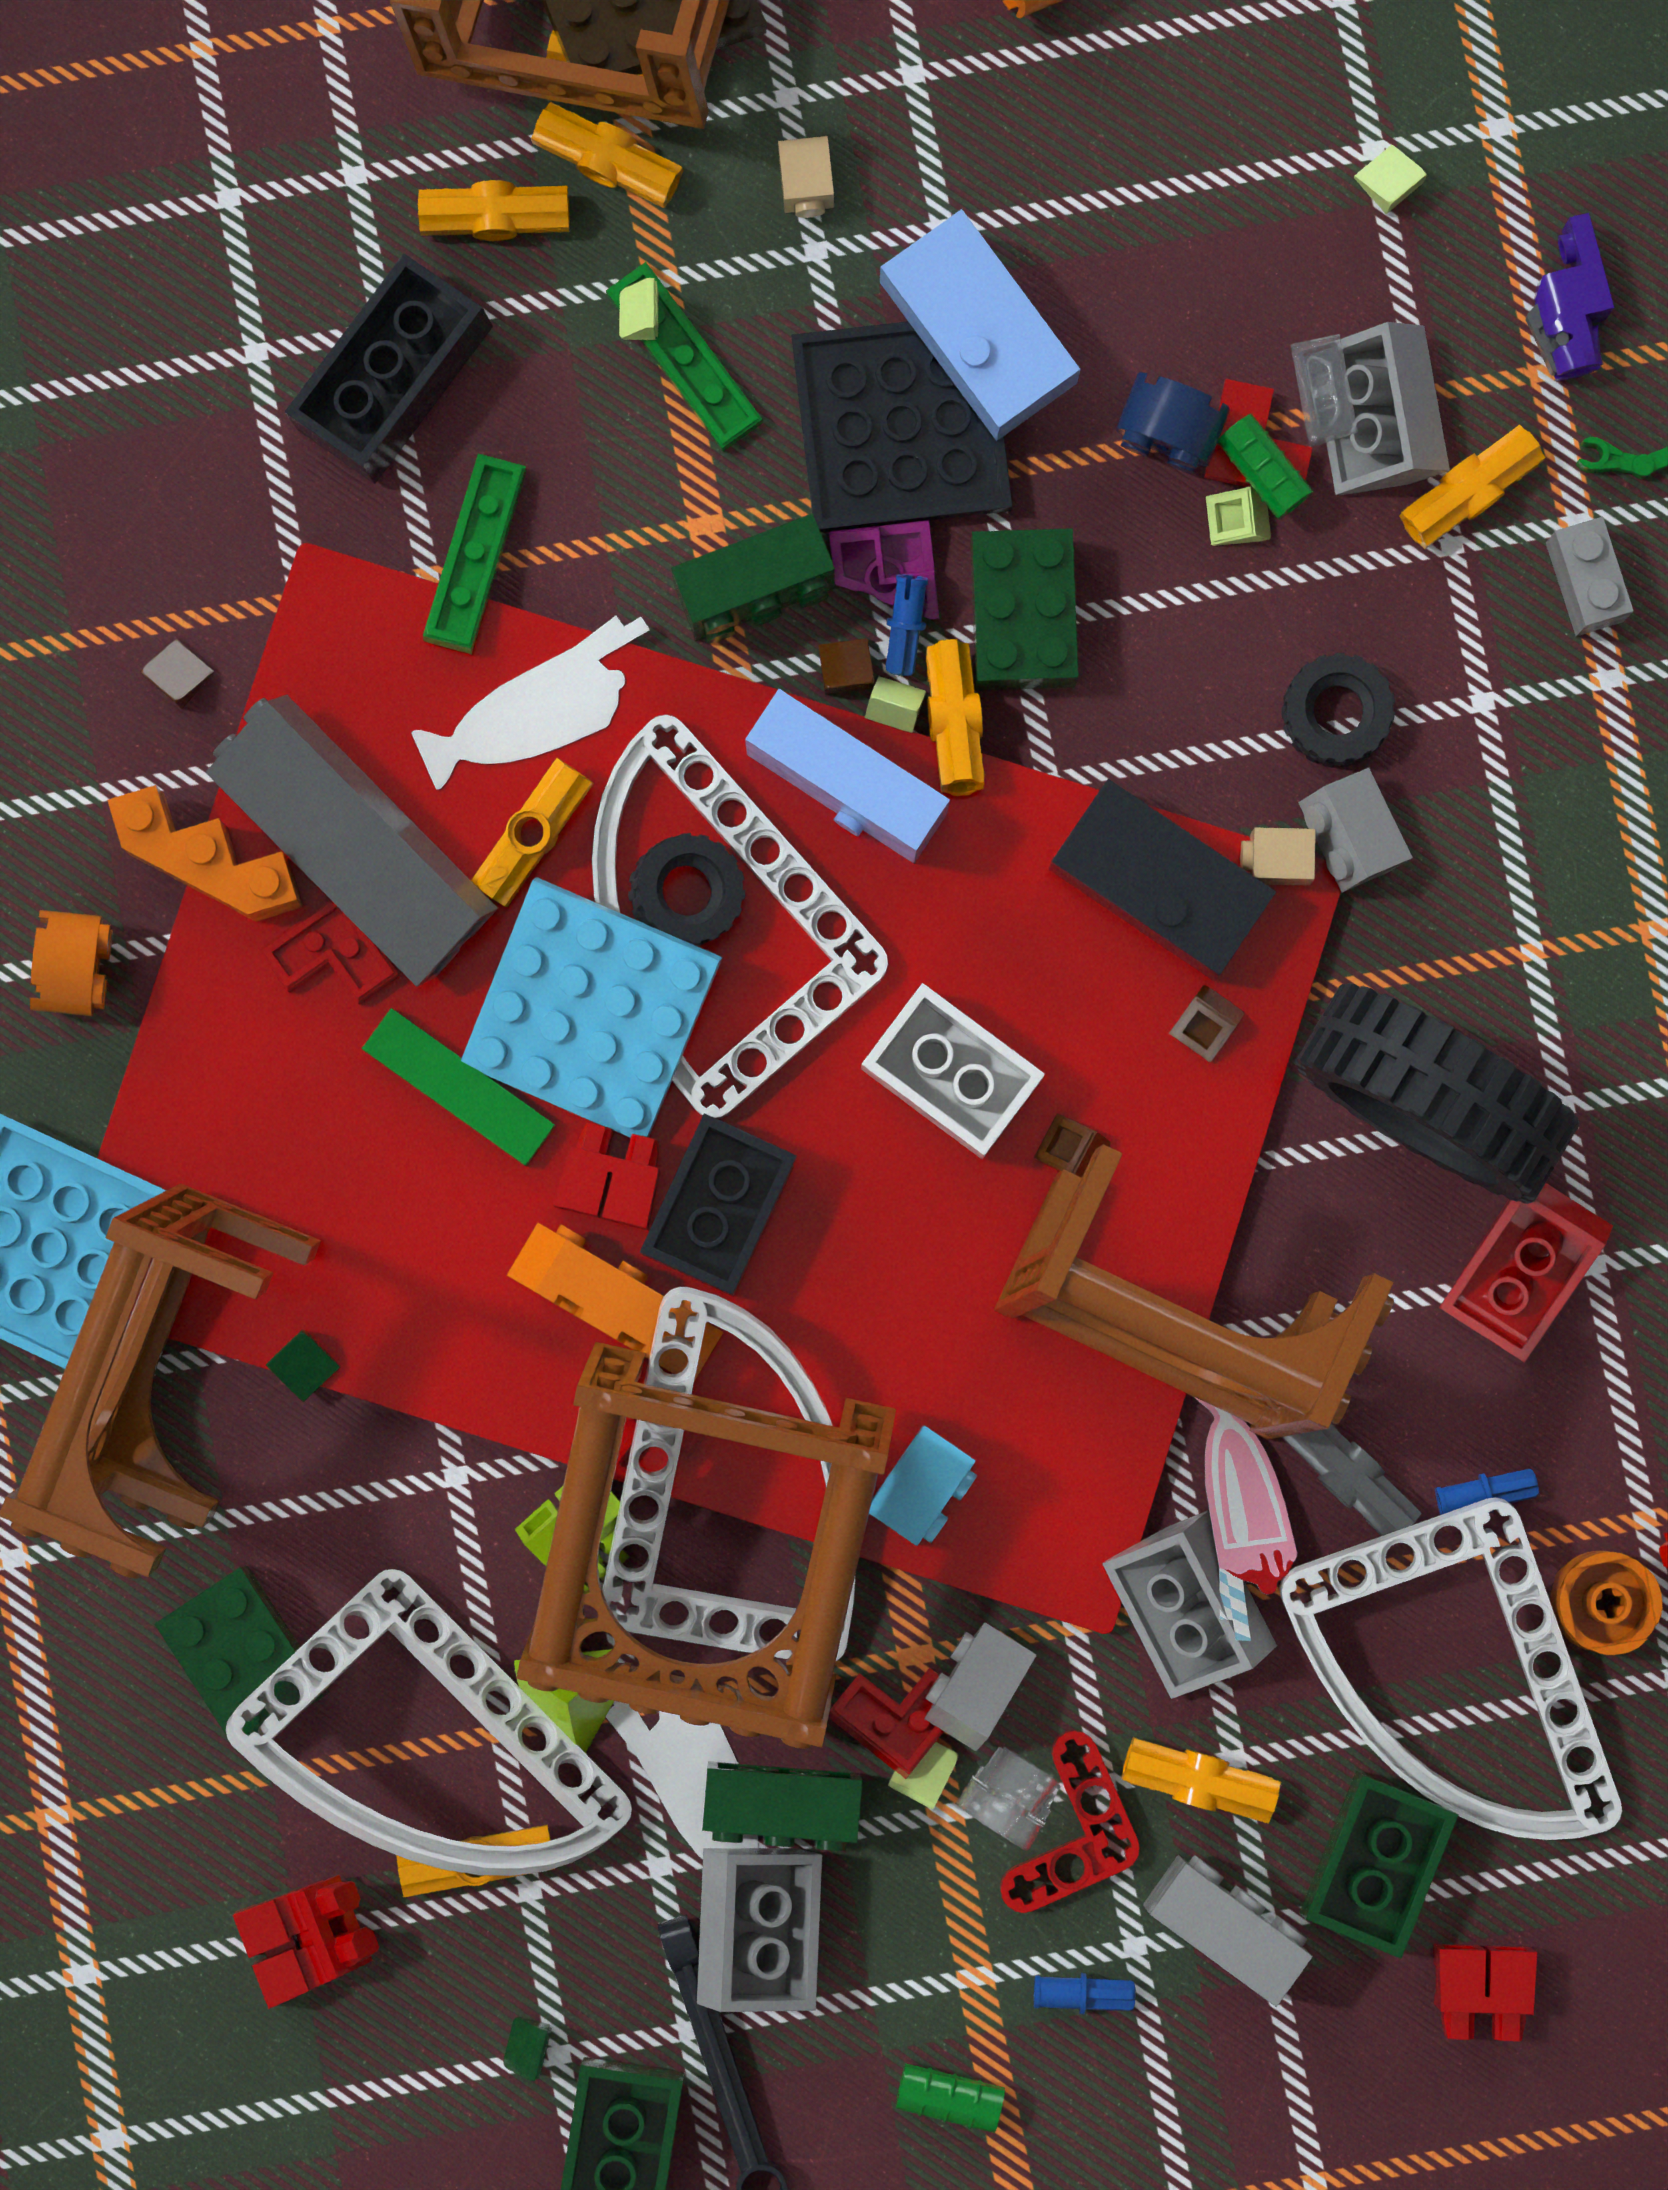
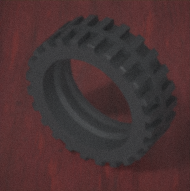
[1295,983,1580,1204]

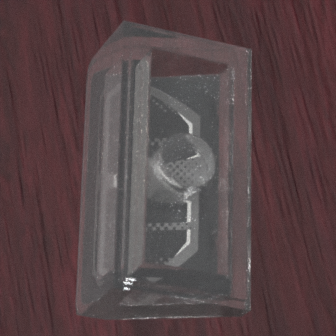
[1290,334,1358,447]

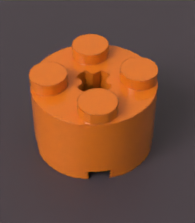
[30,910,113,1016]
[1550,1551,1662,1655]

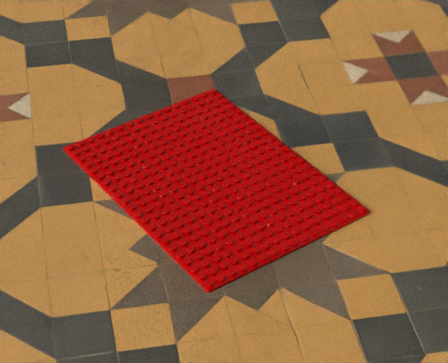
[97,543,1341,1634]

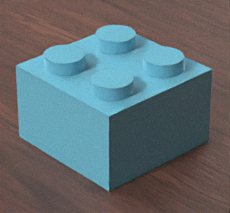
[869,1425,977,1546]

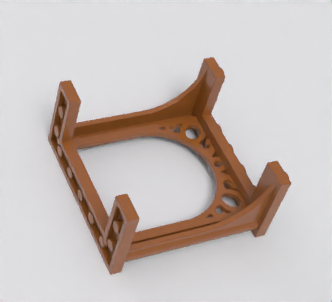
[390,0,730,129]
[994,1144,1394,1440]
[0,1183,321,1579]
[516,1342,896,1749]

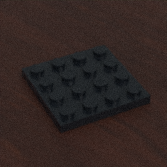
[791,321,1012,533]

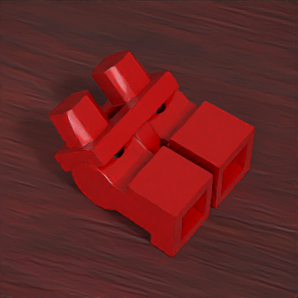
[232,1875,379,2009]

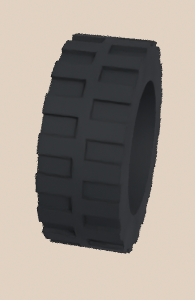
[1281,653,1395,768]
[628,833,746,946]

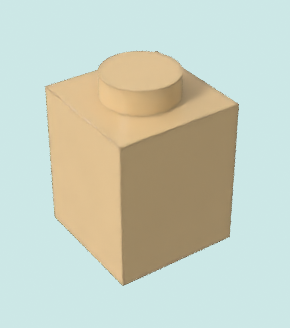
[778,136,834,218]
[1240,828,1315,885]

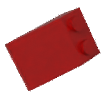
[1439,1183,1613,1363]

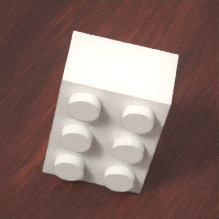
[861,983,1045,1159]

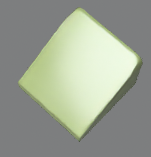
[1354,145,1427,214]
[619,278,658,340]
[1206,487,1271,546]
[865,676,926,733]
[888,1742,958,1809]

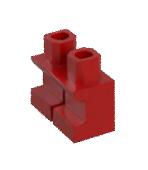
[552,1122,661,1230]
[1433,1944,1537,2042]

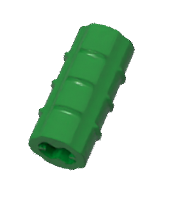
[1218,414,1314,520]
[895,2063,1005,2133]

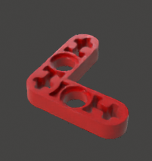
[1000,1730,1140,1913]

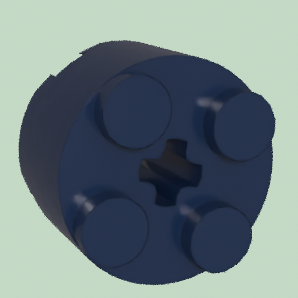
[1115,372,1231,475]

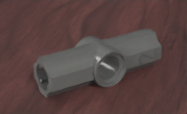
[1281,1423,1422,1536]

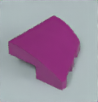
[829,519,939,619]

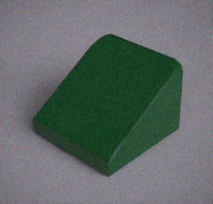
[266,1330,341,1402]
[503,2017,552,2081]

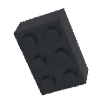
[640,1113,797,1297]

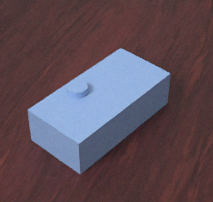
[880,209,1080,441]
[745,689,950,864]

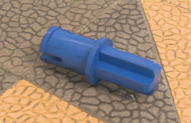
[886,574,928,676]
[1435,1469,1539,1515]
[1034,1973,1136,2015]

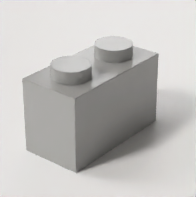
[1546,516,1633,636]
[1298,768,1413,892]
[924,1623,1036,1751]

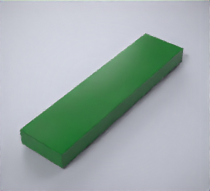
[606,262,763,452]
[423,453,526,654]
[362,1008,556,1167]

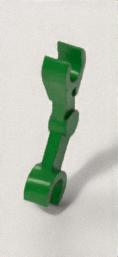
[1576,437,1668,479]

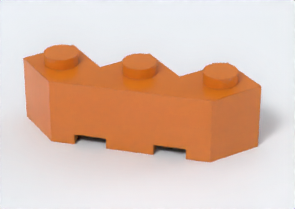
[107,785,303,922]
[507,1223,723,1381]

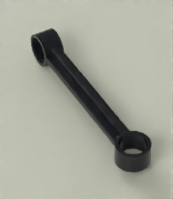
[657,1914,787,2190]

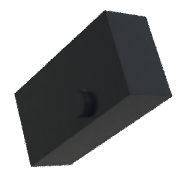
[285,253,493,484]
[1049,779,1276,982]

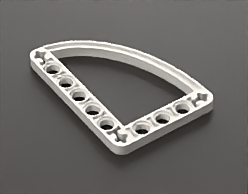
[592,715,888,1119]
[602,1287,855,1661]
[1279,1497,1622,1840]
[226,1569,632,1876]

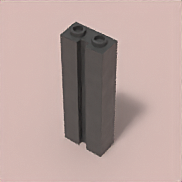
[206,695,498,987]

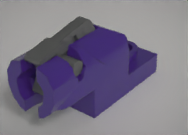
[1526,213,1614,381]

